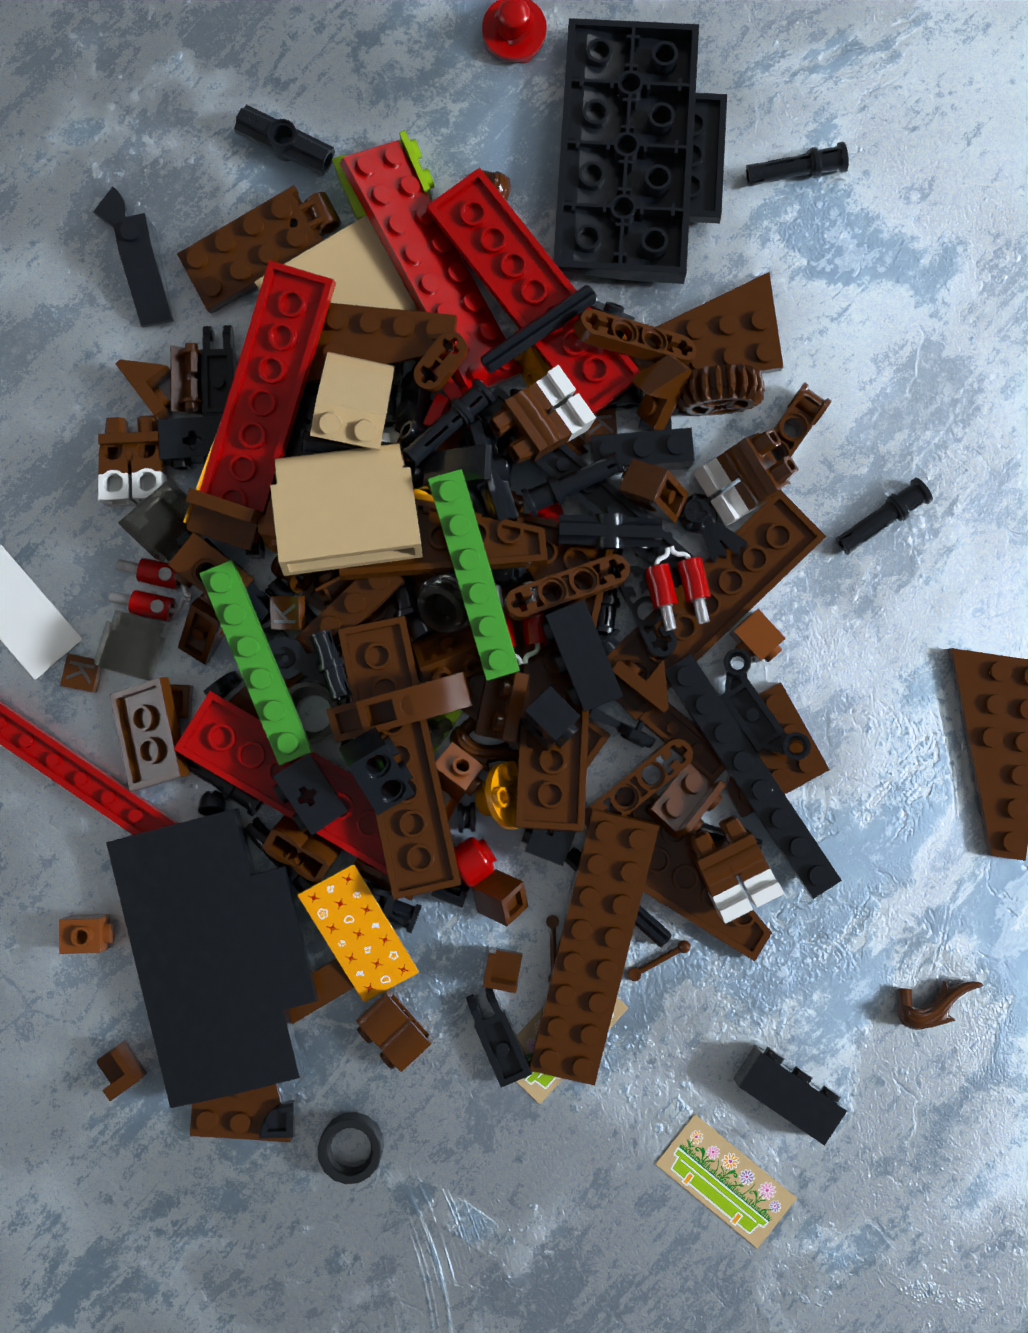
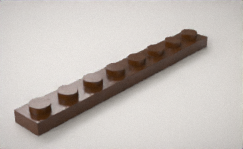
[228,576,406,720]

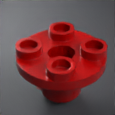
[482,0,547,64]

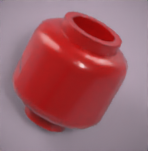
[454,836,497,887]

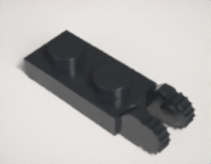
[200,325,236,416]
[466,988,533,1088]

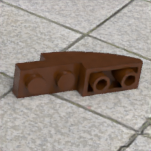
[326,672,473,743]

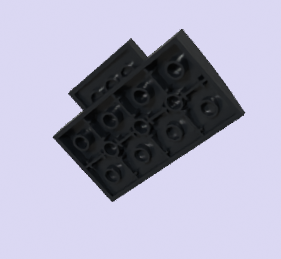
[553,18,727,284]
[106,808,319,1108]

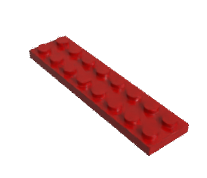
[339,140,523,390]
[427,167,641,414]
[200,260,336,544]
[173,691,388,875]

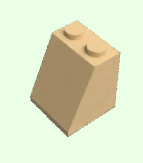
[310,352,395,450]

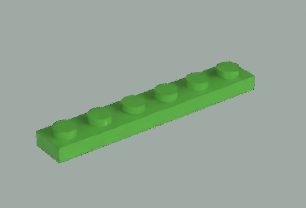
[428,469,520,680]
[199,560,313,766]

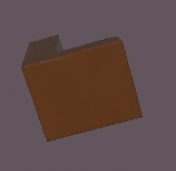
[471,869,529,926]
[483,947,523,993]
[97,1040,147,1101]

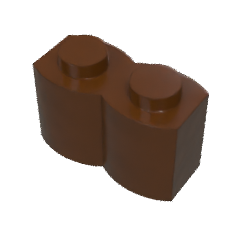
[262,815,343,883]
[356,989,434,1072]

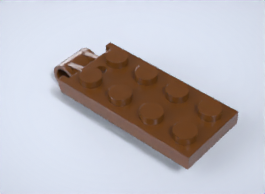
[177,185,341,313]

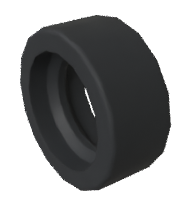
[317,1112,384,1184]

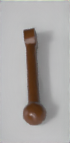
[546,915,559,983]
[628,940,691,981]

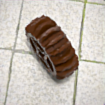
[676,363,765,417]

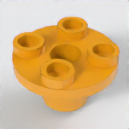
[475,761,518,830]

